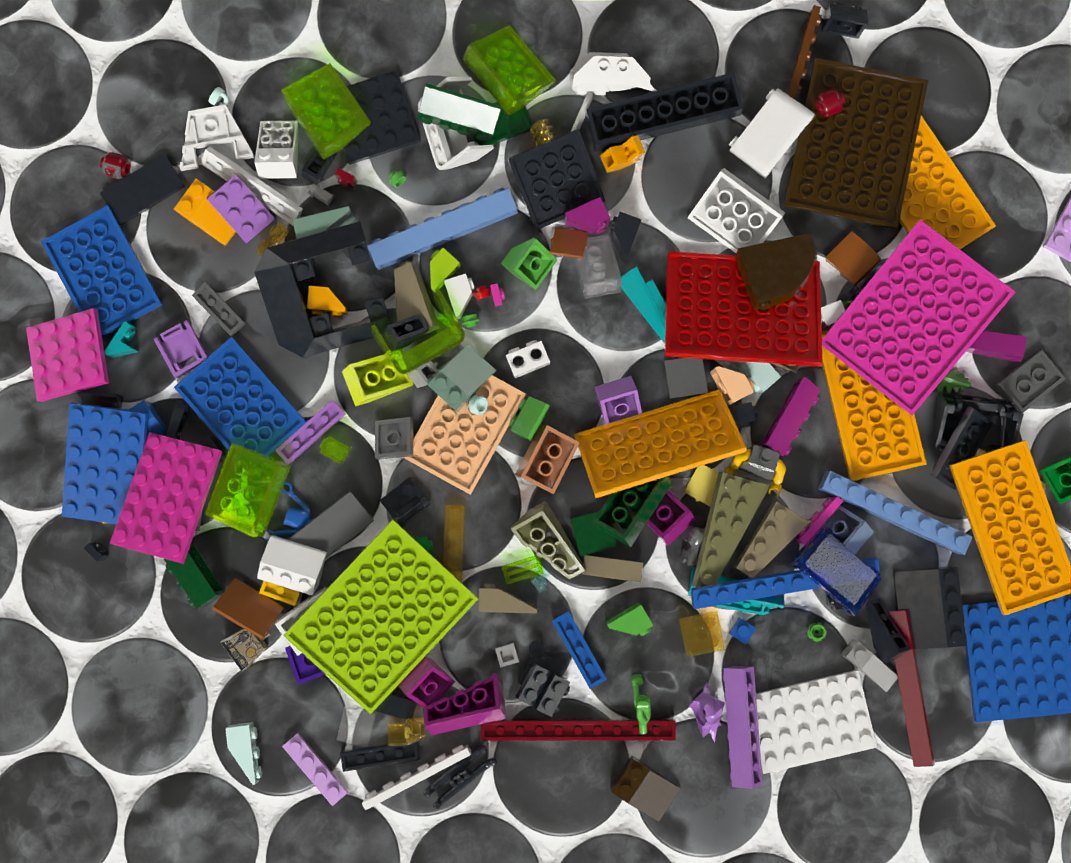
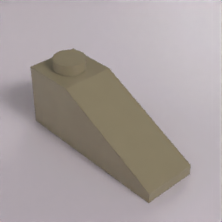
[479,584,537,613]

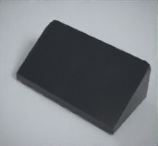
[79,390,123,409]

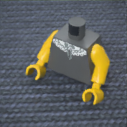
[724,445,786,497]

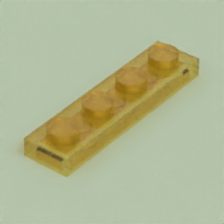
[443,505,465,583]

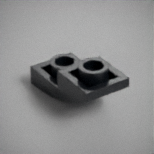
[374,694,417,721]

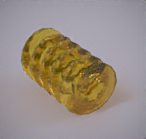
[530,118,556,146]

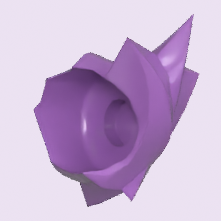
[688,682,725,743]

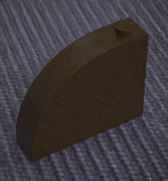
[735,233,815,310]

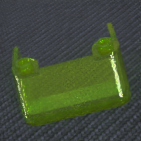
[371,289,465,374]

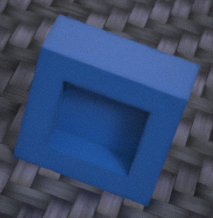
[729,617,756,645]

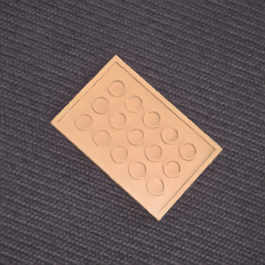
[403,375,526,495]

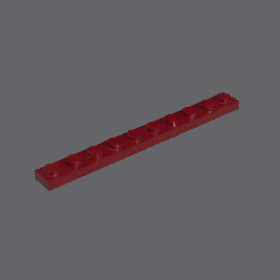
[481,720,676,741]

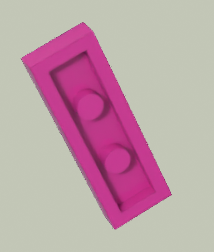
[795,496,843,545]

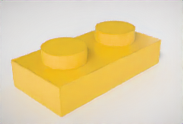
[259,581,301,606]

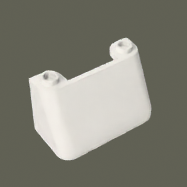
[729,88,815,179]

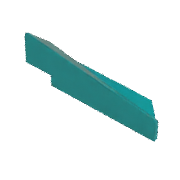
[617,267,666,344]
[688,567,785,615]

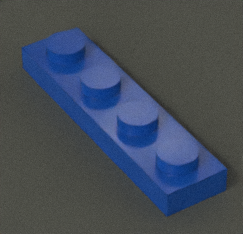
[552,611,607,689]

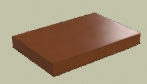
[212,578,284,640]

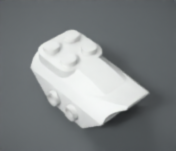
[570,52,657,95]

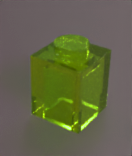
[319,436,351,465]

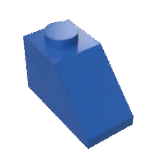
[128,400,167,438]

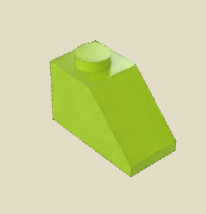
[430,248,461,294]

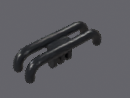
[424,745,497,810]

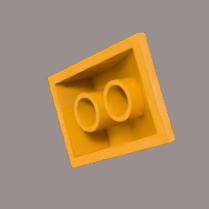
[174,179,236,246]

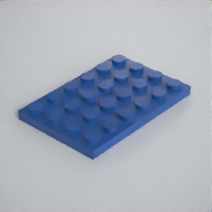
[41,205,163,338]
[174,337,306,473]
[62,402,148,524]

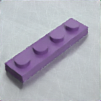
[275,399,346,465]

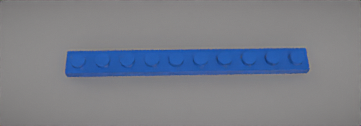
[691,557,880,609]

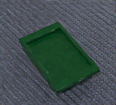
[473,94,534,146]

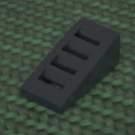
[302,142,338,185]

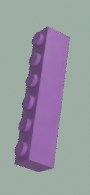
[723,666,763,789]

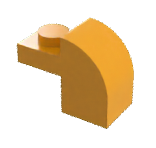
[600,135,645,173]

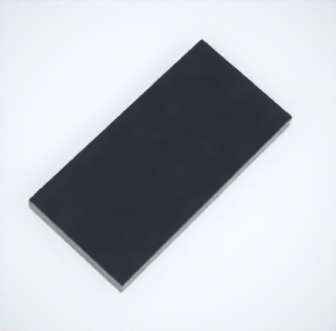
[100,154,186,226]

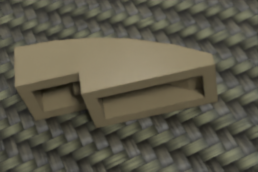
[582,555,643,582]

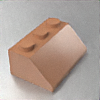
[515,424,580,494]

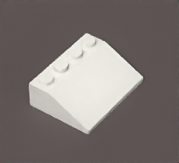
[688,168,785,253]

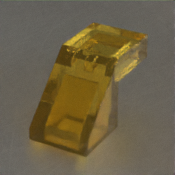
[388,718,425,746]

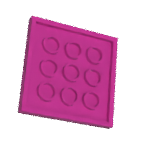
[26,308,109,402]

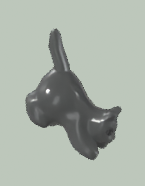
[681,525,705,566]

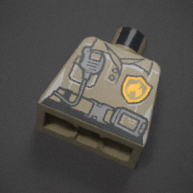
[220,629,271,672]

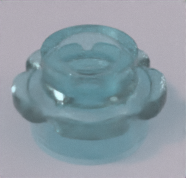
[531,575,548,593]

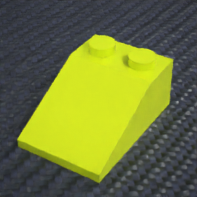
[342,350,413,406]

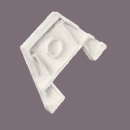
[180,104,254,171]

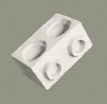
[506,340,550,378]

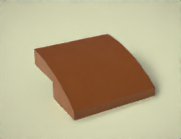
[825,231,881,286]

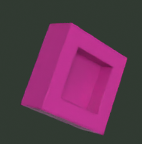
[490,283,505,307]

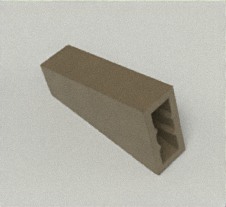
[394,262,440,336]

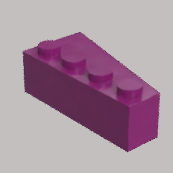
[423,673,506,735]

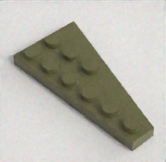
[692,472,770,587]

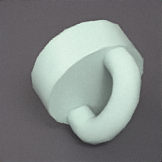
[209,87,229,106]
[469,395,488,415]

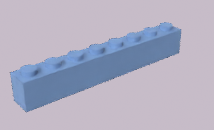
[368,188,518,270]
[817,471,973,555]

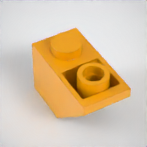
[307,286,348,317]

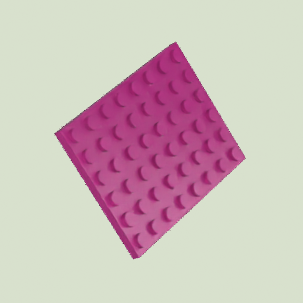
[822,220,1015,416]

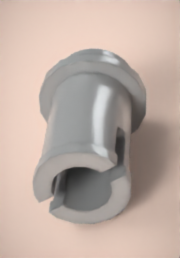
[308,184,334,206]

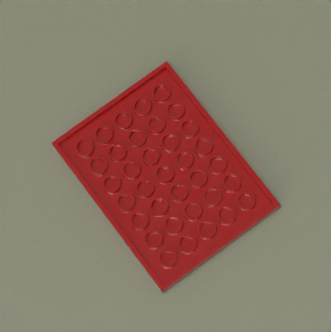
[664,251,823,367]

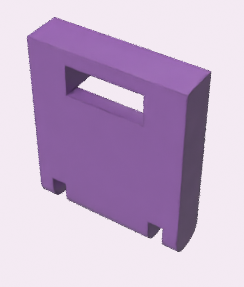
[153,320,208,378]

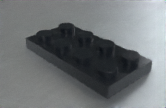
[930,407,992,490]

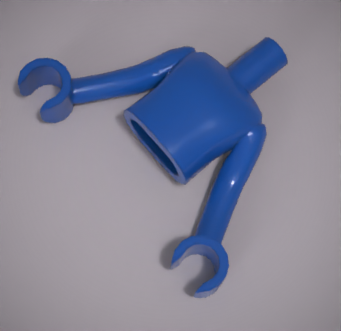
[264,483,312,541]

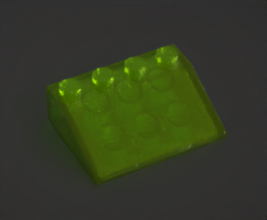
[462,25,556,115]
[281,63,371,160]
[205,443,291,537]

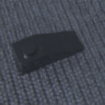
[866,598,911,664]

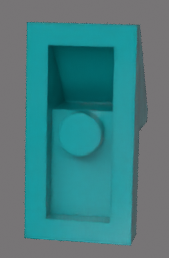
[104,321,139,358]

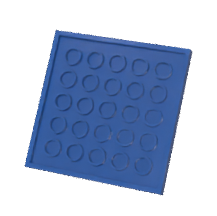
[962,594,1071,722]

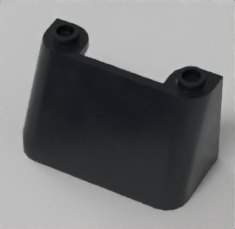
[933,392,1024,451]

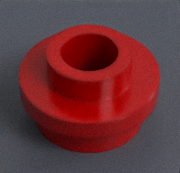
[472,285,491,300]

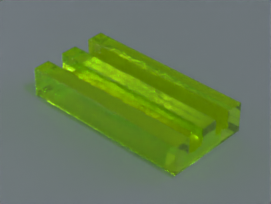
[501,555,544,584]

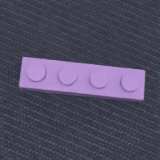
[282,732,348,806]

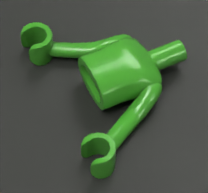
[631,674,651,734]

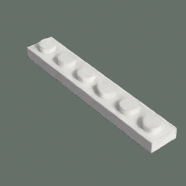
[201,147,303,226]
[362,744,471,810]

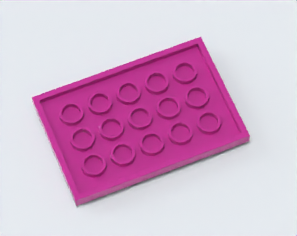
[110,432,222,564]

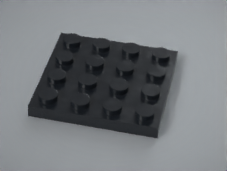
[326,70,420,165]
[507,129,606,230]

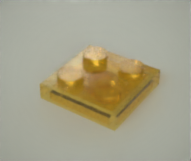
[678,611,725,657]

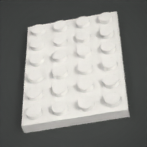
[756,670,877,774]

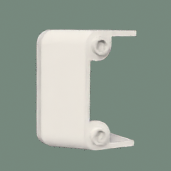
[418,77,494,170]

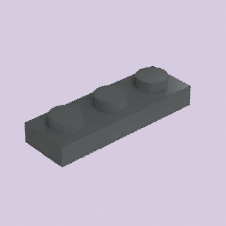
[192,282,246,337]

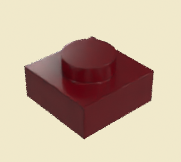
[335,168,357,188]

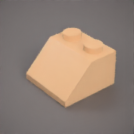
[710,366,754,406]

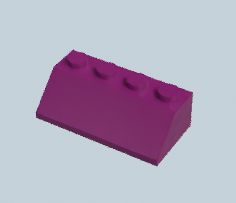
[760,377,820,458]

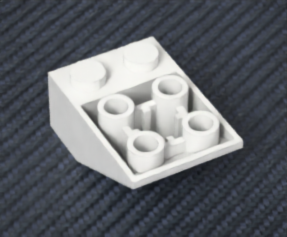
[254,121,298,179]

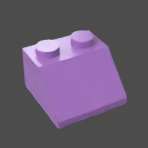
[595,376,642,424]

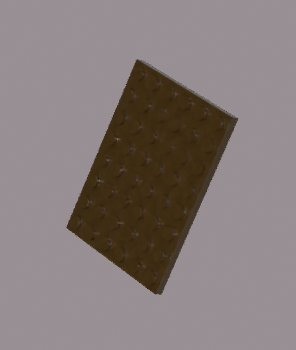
[783,58,929,229]

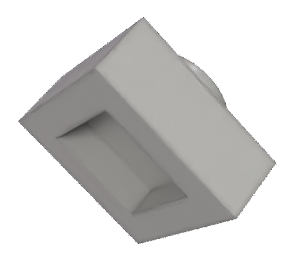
[495,643,519,668]

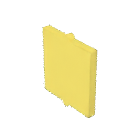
[684,465,718,507]

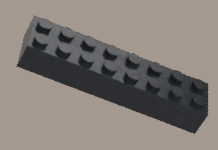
[586,72,744,152]

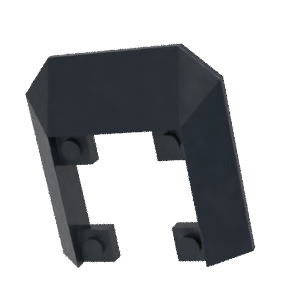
[254,221,392,358]

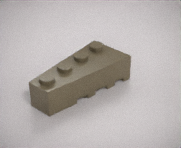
[733,502,810,578]

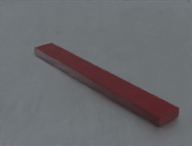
[888,609,935,767]

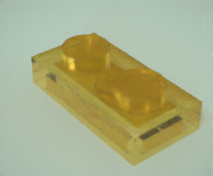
[256,223,289,257]

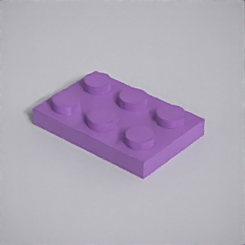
[207,174,275,243]

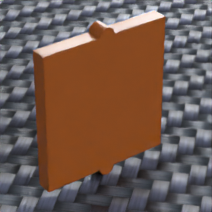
[550,228,588,259]

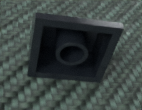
[822,3,869,39]
[609,212,642,263]

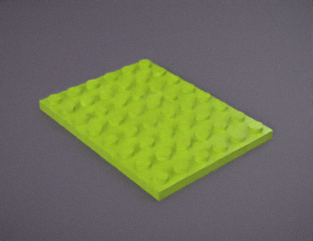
[283,519,478,714]

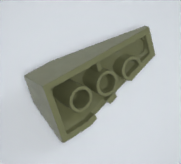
[511,501,586,579]

